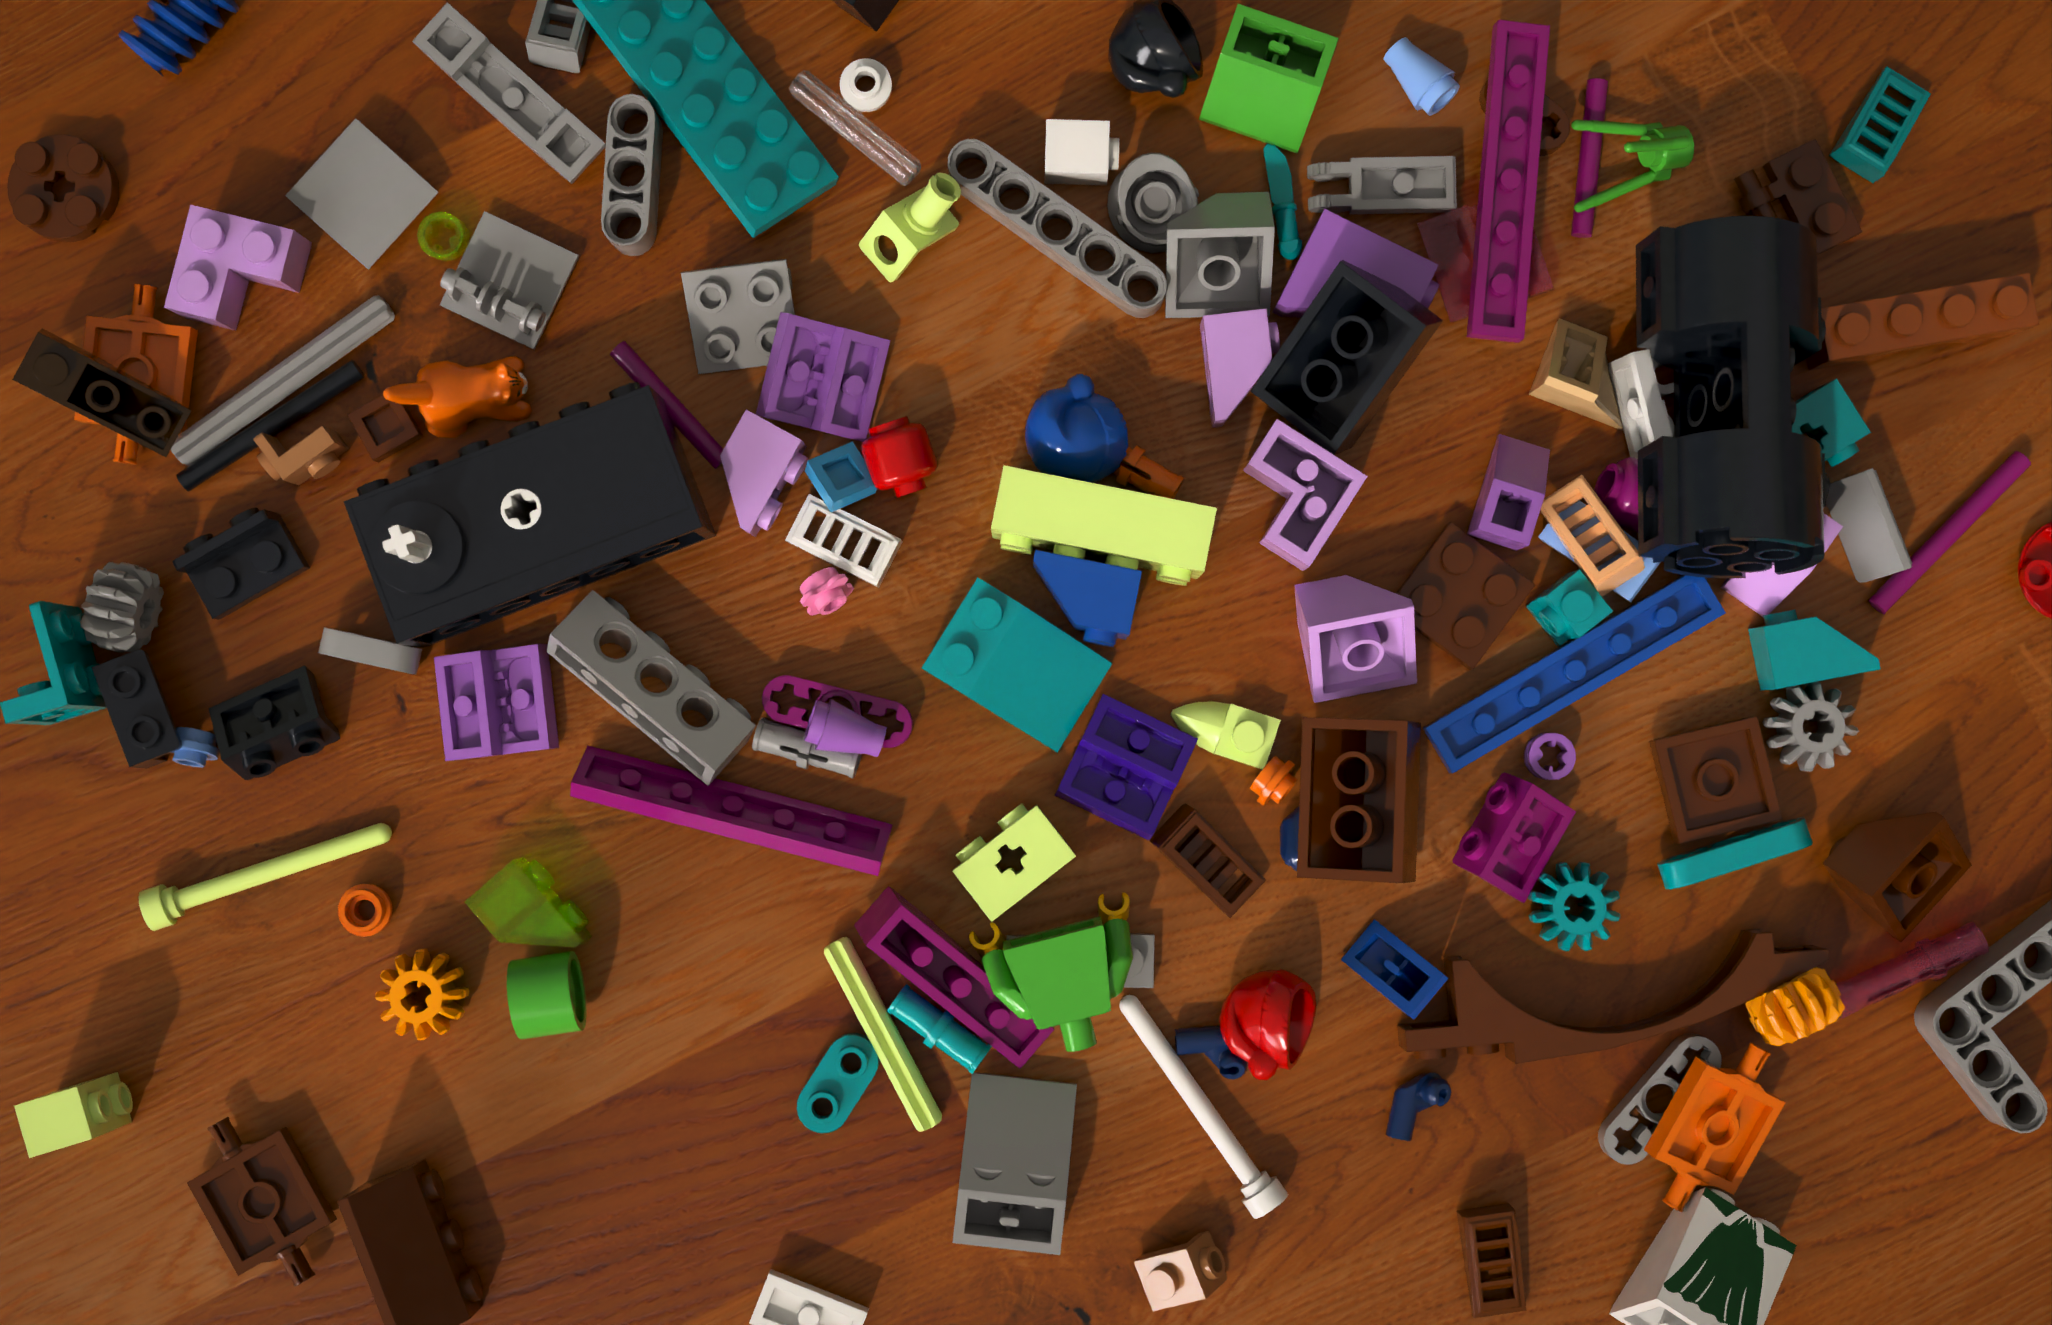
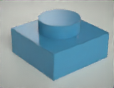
[805,441,877,512]

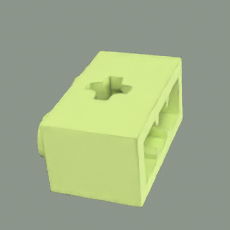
[952,803,1076,922]
[14,1072,133,1158]

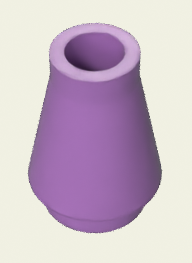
[804,699,887,757]

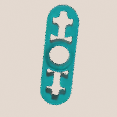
[1657,817,1813,890]

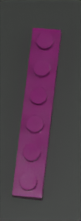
[1467,20,1550,343]
[570,745,893,876]

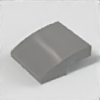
[285,118,438,270]

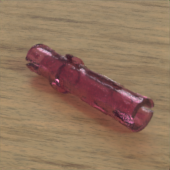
[1836,922,1989,1019]

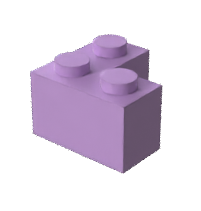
[164,205,312,331]
[1243,419,1368,571]

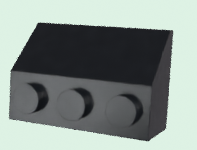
[1251,260,1443,455]

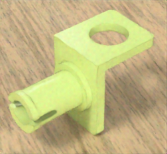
[859,173,961,282]

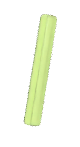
[824,937,942,1132]

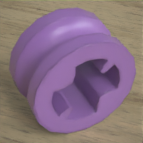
[1524,733,1576,780]

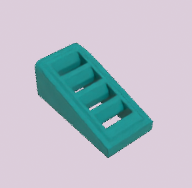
[1829,66,1931,183]

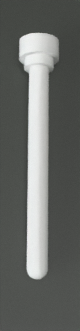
[1119,995,1289,1219]

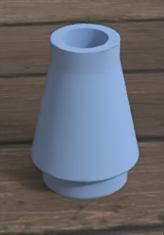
[1383,37,1460,116]

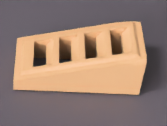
[1540,475,1645,596]

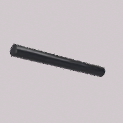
[176,360,365,492]

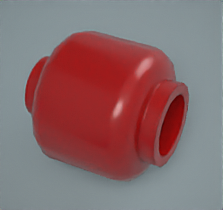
[861,416,938,498]

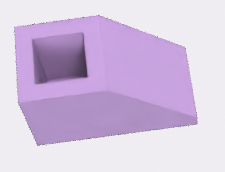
[720,409,808,537]

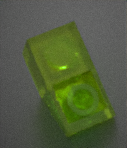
[465,857,592,947]

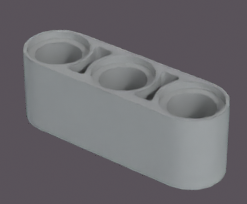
[601,94,663,256]

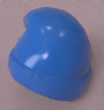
[1025,374,1128,483]

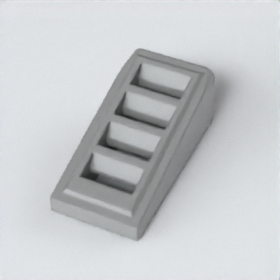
[525,0,591,73]

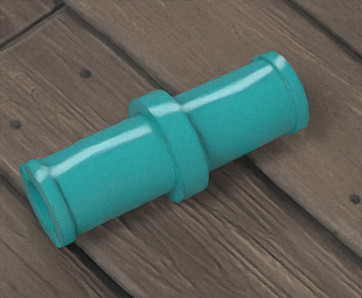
[887,984,992,1074]

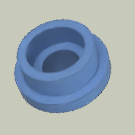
[172,727,220,768]

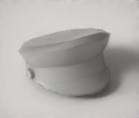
[1107,153,1199,254]

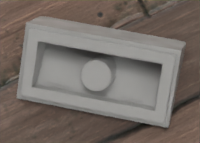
[1826,468,1912,583]

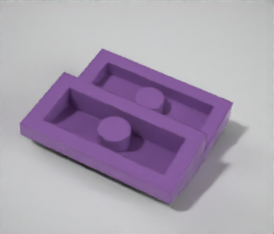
[756,312,891,442]
[434,644,559,761]

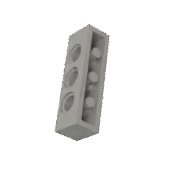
[546,590,756,786]

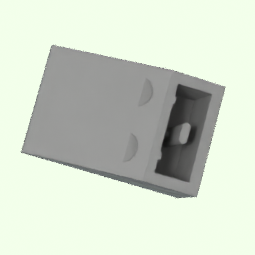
[952,1072,1077,1255]

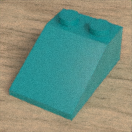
[922,577,1113,753]

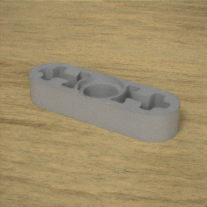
[1598,1033,1722,1165]

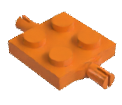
[74,284,198,465]
[1644,1042,1786,1212]

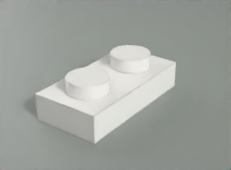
[749,1269,869,1325]

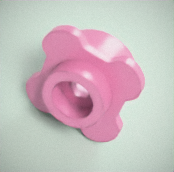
[800,567,854,616]

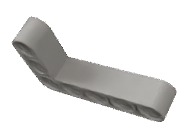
[1914,899,2052,1133]

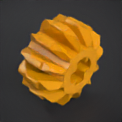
[375,948,469,1040]
[1745,967,1845,1046]

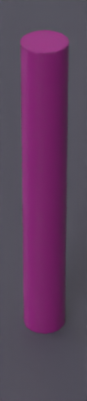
[1571,78,1608,238]
[610,341,723,469]

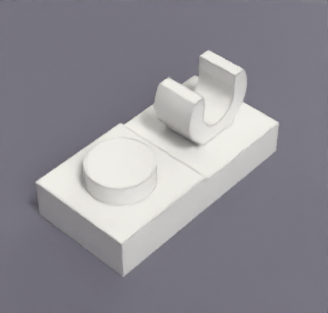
[1607,349,1674,459]

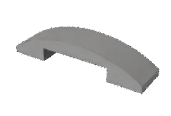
[412,2,606,184]

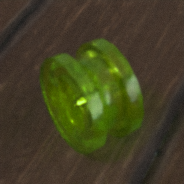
[417,211,470,261]

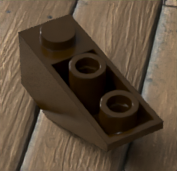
[12,328,192,457]

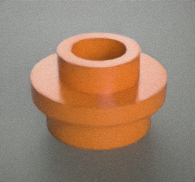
[1250,756,1298,806]
[338,883,393,937]

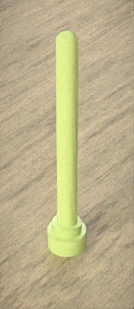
[138,823,392,931]

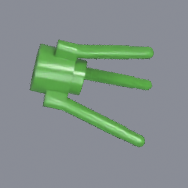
[1571,120,1694,213]

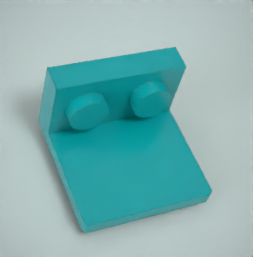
[0,601,107,725]

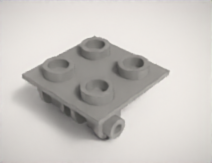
[440,211,579,350]
[681,259,795,374]

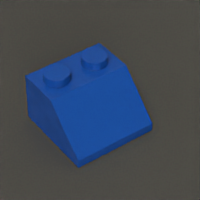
[1033,550,1142,647]

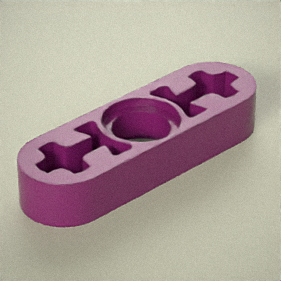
[762,675,913,748]

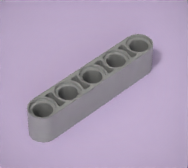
[948,139,1167,318]

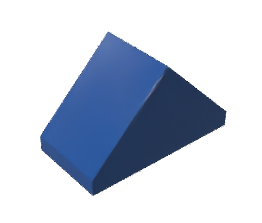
[1341,919,1449,1020]

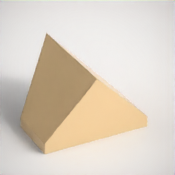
[1529,318,1624,431]

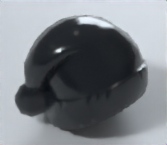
[1108,0,1203,98]

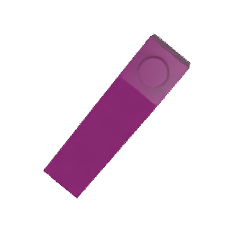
[854,886,1055,1069]

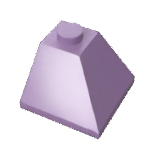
[1294,575,1417,703]

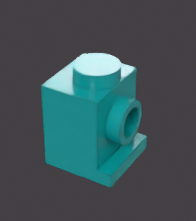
[1526,569,1613,647]

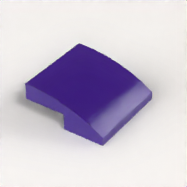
[1054,694,1198,840]

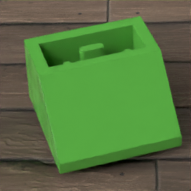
[1199,4,1339,153]

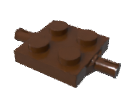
[187,1117,337,1287]

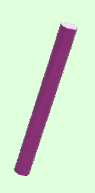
[1868,451,2031,614]

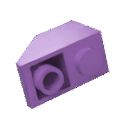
[1467,434,1550,551]

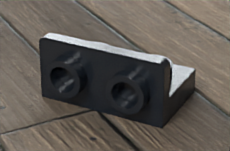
[172,508,310,620]
[91,650,182,769]
[208,665,340,780]

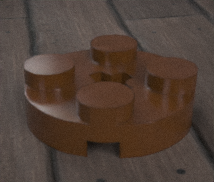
[7,134,119,242]

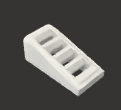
[785,494,903,588]

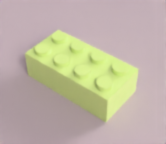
[991,465,1217,586]

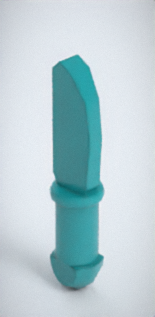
[1263,144,1302,260]

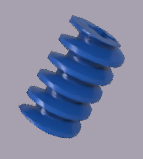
[118,0,239,77]

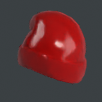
[1219,969,1316,1081]

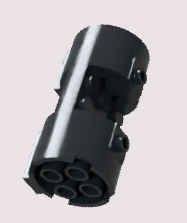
[1636,216,1830,578]

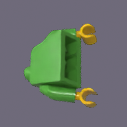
[969,892,1133,1052]

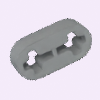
[318,627,423,675]

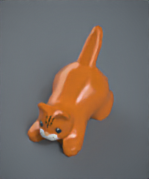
[383,356,532,438]

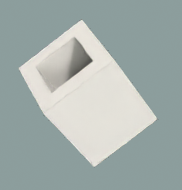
[1045,119,1119,185]

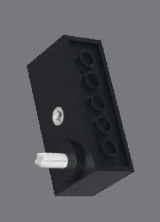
[344,382,716,648]

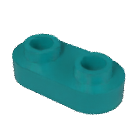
[797,1033,880,1133]

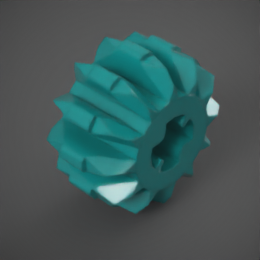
[1528,862,1620,951]

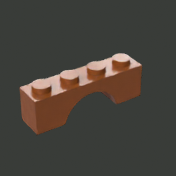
[1807,272,2039,371]

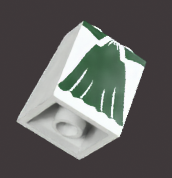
[1609,1187,1797,1325]

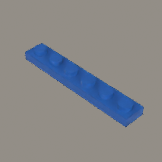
[1423,575,1726,773]

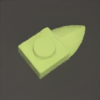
[1171,701,1281,770]

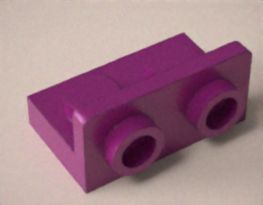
[1453,772,1576,903]

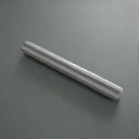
[171,295,395,466]

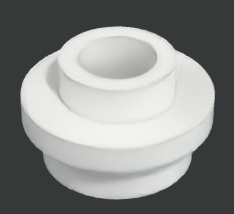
[840,58,892,112]

